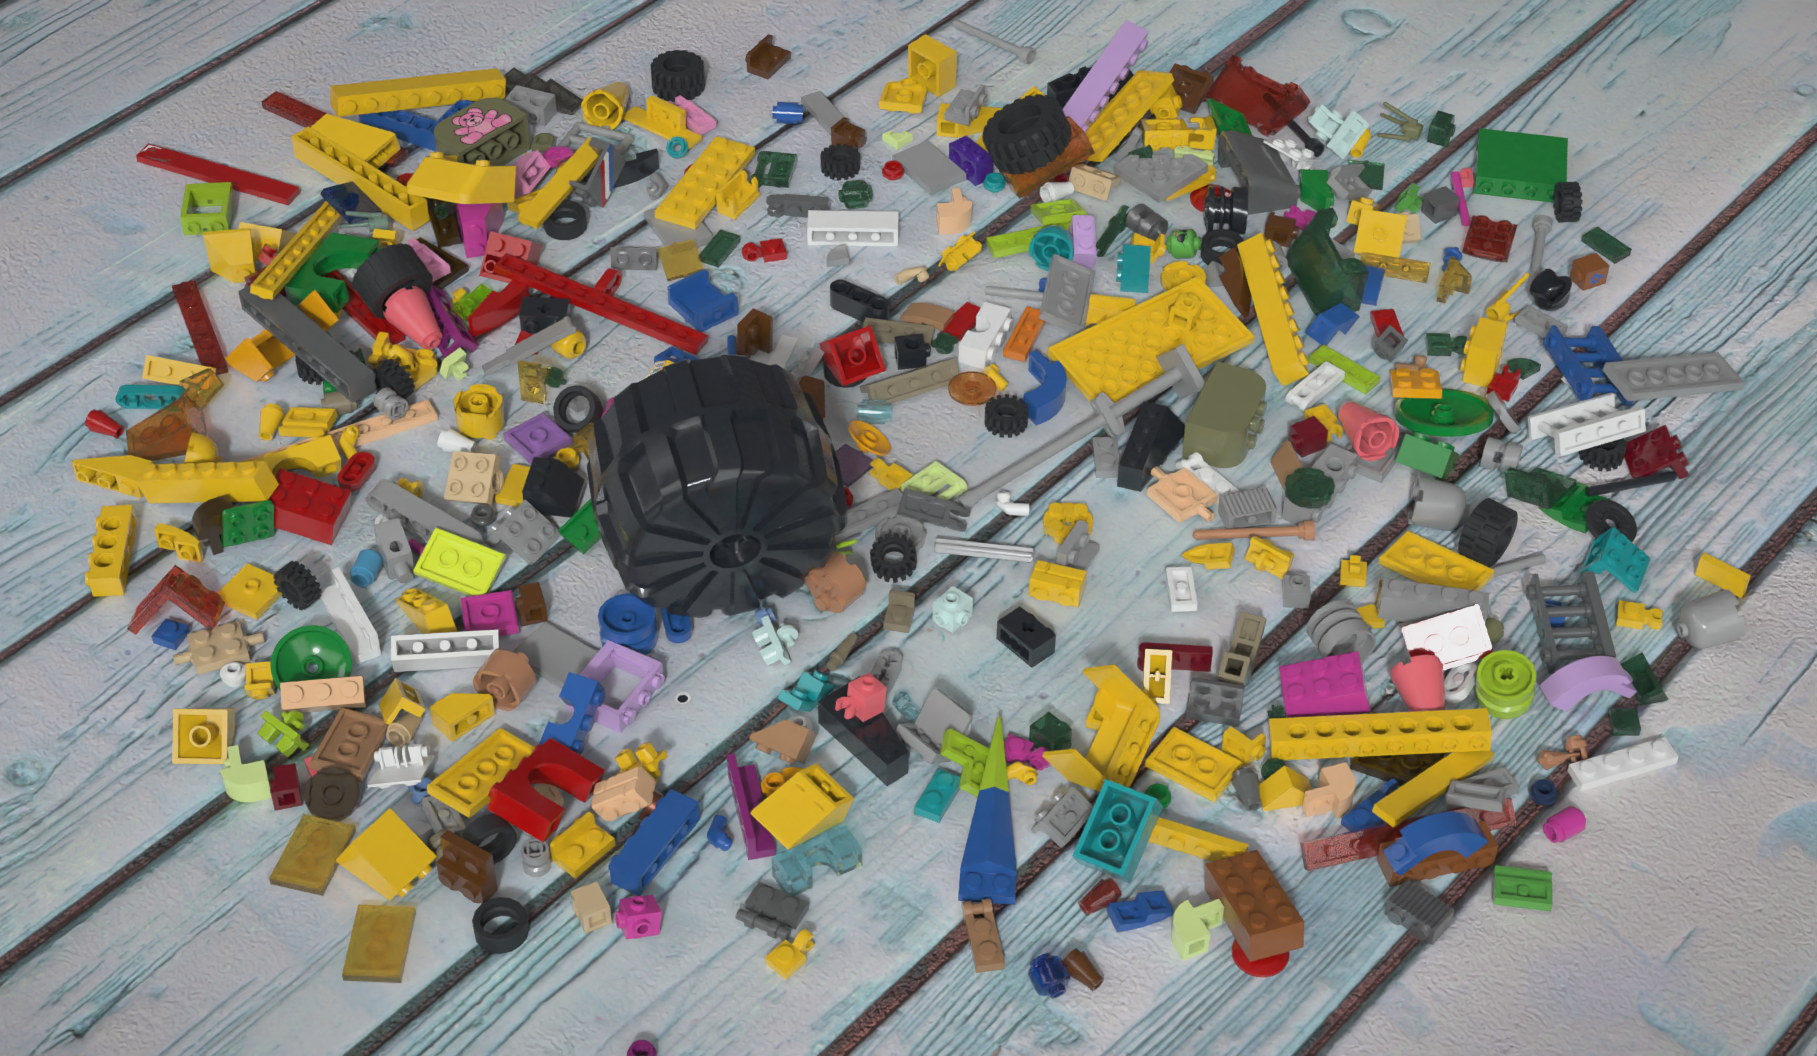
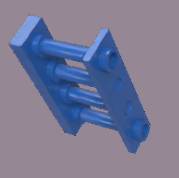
[1543,325,1634,406]

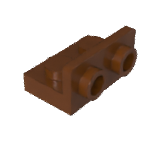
[745,34,791,80]
[737,308,773,359]

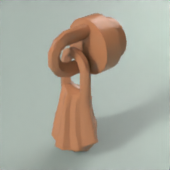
[1537,735,1588,770]

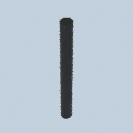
[1585,471,1676,497]

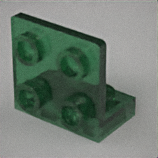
[1504,467,1577,510]

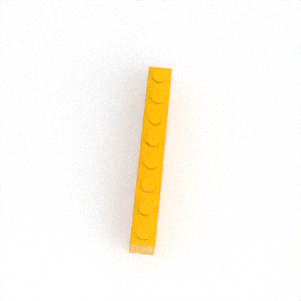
[330,68,506,117]
[291,126,430,231]
[1237,232,1309,387]

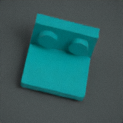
[1580,527,1650,593]

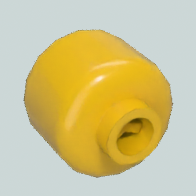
[551,329,586,359]

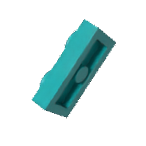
[914,769,961,823]

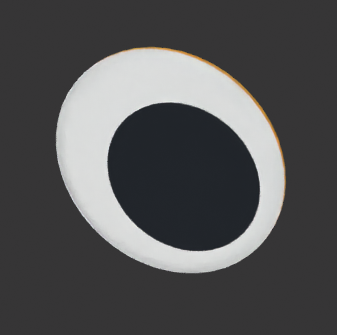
[675,692,691,704]

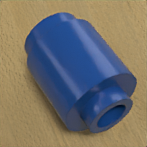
[772,102,803,124]

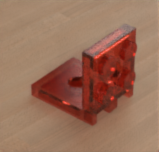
[127,565,225,635]

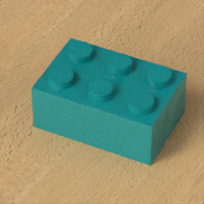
[1072,779,1163,884]

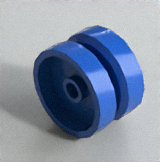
[598,593,658,656]

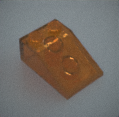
[126,394,207,461]

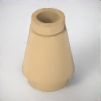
[386,712,422,747]

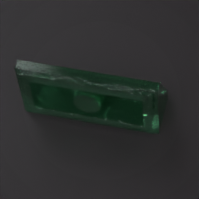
[1621,652,1669,705]

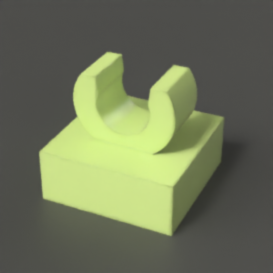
[440,348,469,381]

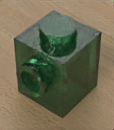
[1029,712,1072,751]

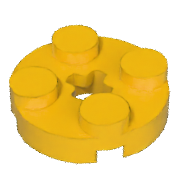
[1043,502,1093,545]

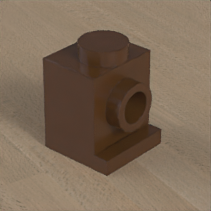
[831,117,866,149]
[1264,212,1300,248]
[516,582,548,627]

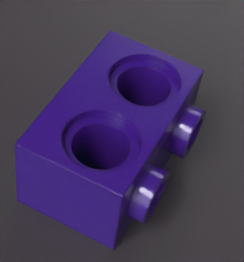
[949,136,993,186]

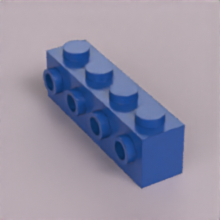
[608,789,700,896]

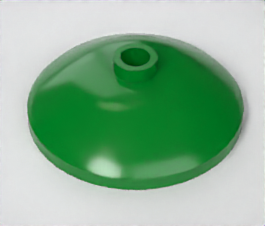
[270,625,352,691]

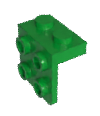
[219,500,274,548]

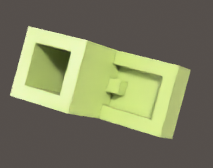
[220,745,272,802]
[1171,899,1224,961]

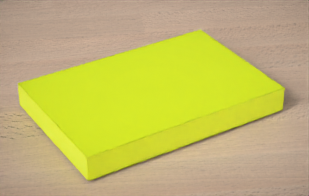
[413,527,506,596]

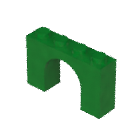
[284,232,381,313]

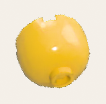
[184,432,222,464]

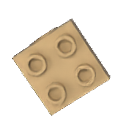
[444,451,504,505]

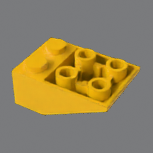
[750,763,854,850]

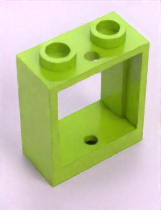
[180,182,235,235]

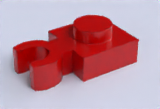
[1486,365,1521,402]

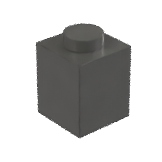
[1421,186,1460,224]

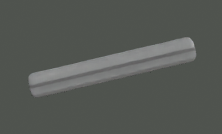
[934,538,1034,563]

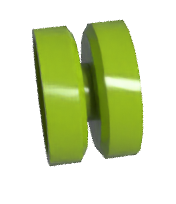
[1475,650,1537,719]

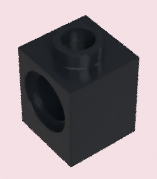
[894,334,930,370]

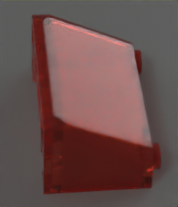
[1204,55,1310,137]

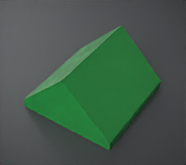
[1207,98,1253,143]

